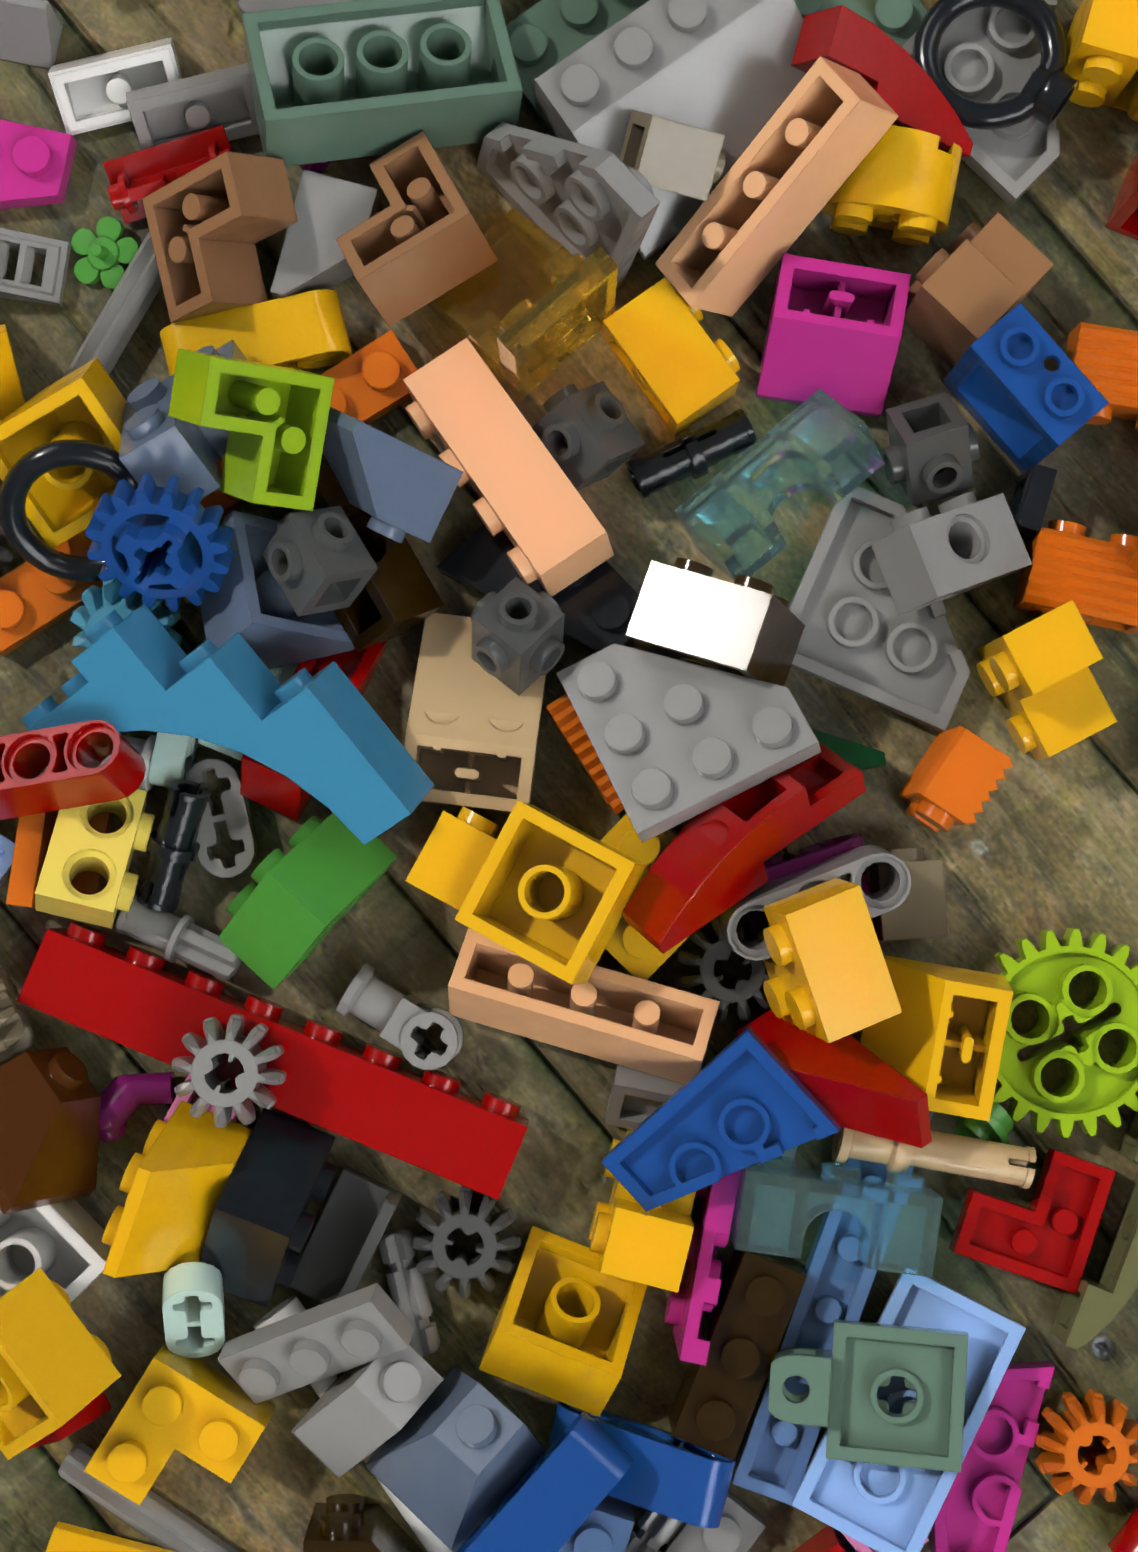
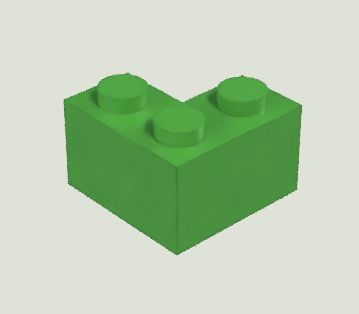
[218,813,398,990]

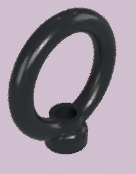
[912,0,1078,130]
[0,439,139,582]

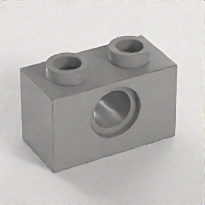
[871,491,1032,616]

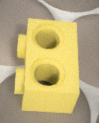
[35,789,155,929]

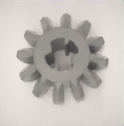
[172,1013,287,1128]

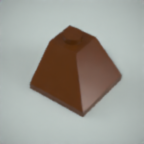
[0,1047,101,1214]

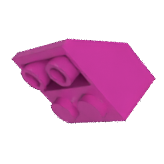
[756,253,911,418]

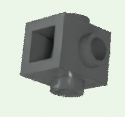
[532,381,646,491]
[881,392,980,506]
[262,506,378,617]
[471,577,565,696]

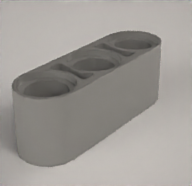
[719,845,912,961]

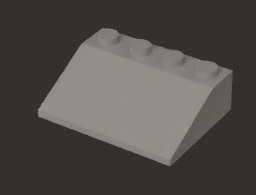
[534,0,806,260]

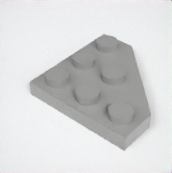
[902,0,1060,207]
[476,122,660,301]
[788,480,971,732]
[556,643,821,843]

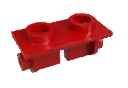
[103,125,233,224]

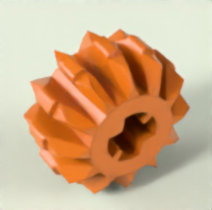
[1035,1389,1138,1506]

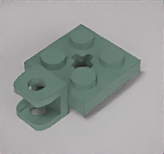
[768,1319,969,1473]

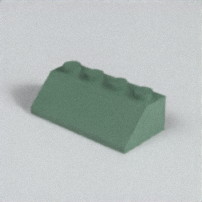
[242,0,523,167]

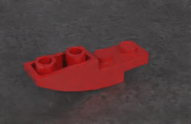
[622,743,866,954]

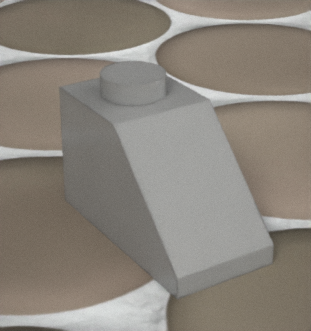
[270,170,383,299]
[291,1345,444,1478]

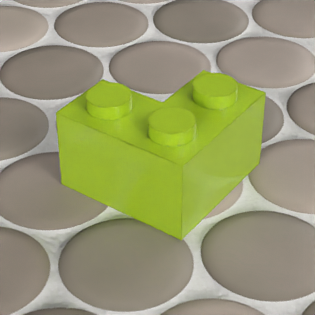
[168,349,335,511]

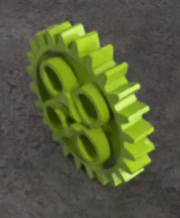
[993,928,1138,1138]

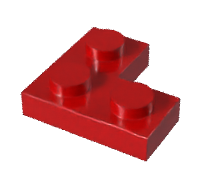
[949,1147,1116,1294]

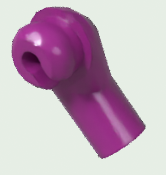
[99,1072,176,1142]

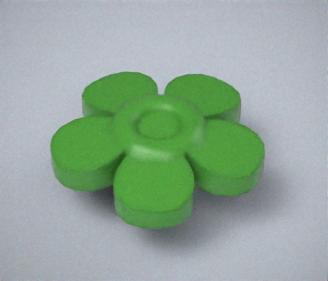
[71,216,140,290]

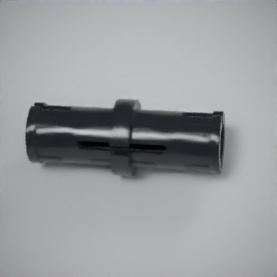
[626,409,757,499]
[137,779,211,912]

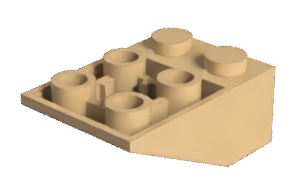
[404,613,547,813]

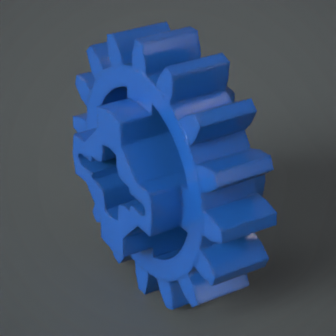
[85,473,235,611]

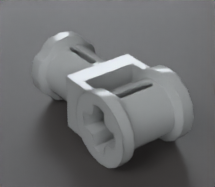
[336,963,464,1070]

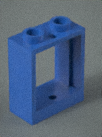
[942,303,1109,474]

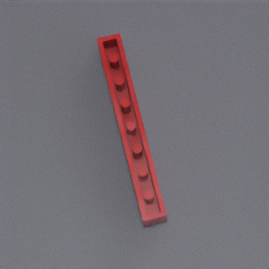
[17,921,529,1200]

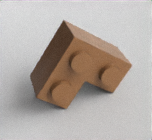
[336,131,499,327]
[142,151,298,323]
[904,212,1054,368]

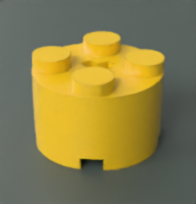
[822,125,963,246]

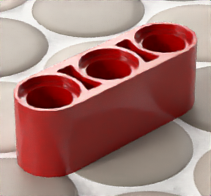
[0,720,146,820]

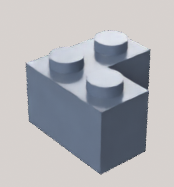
[119,340,248,498]

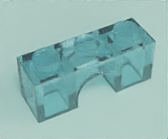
[674,389,885,582]
[729,1155,943,1278]

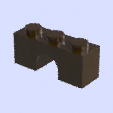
[274,453,444,652]
[668,1237,807,1461]

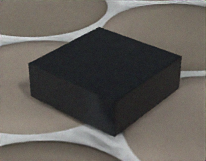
[1010,464,1057,541]

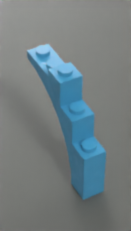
[20,604,434,845]

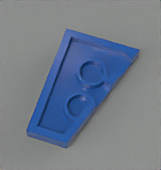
[601,1026,841,1211]

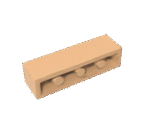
[655,56,899,317]
[403,338,614,597]
[448,928,720,1084]

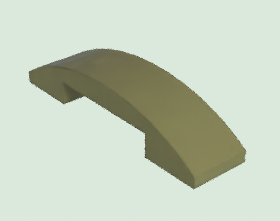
[1051,1111,1138,1350]

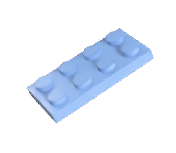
[792,1265,1026,1552]

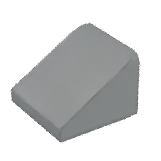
[0,0,63,69]

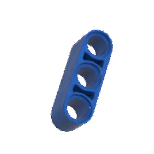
[546,1402,736,1528]
[457,1412,633,1552]

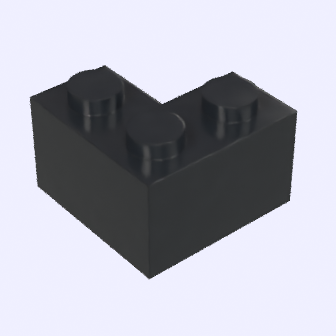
[200,1108,338,1308]

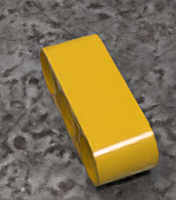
[160,289,352,377]

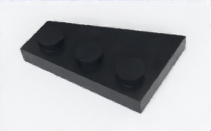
[437,524,639,653]

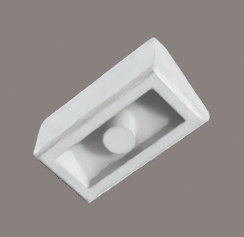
[48,37,183,135]

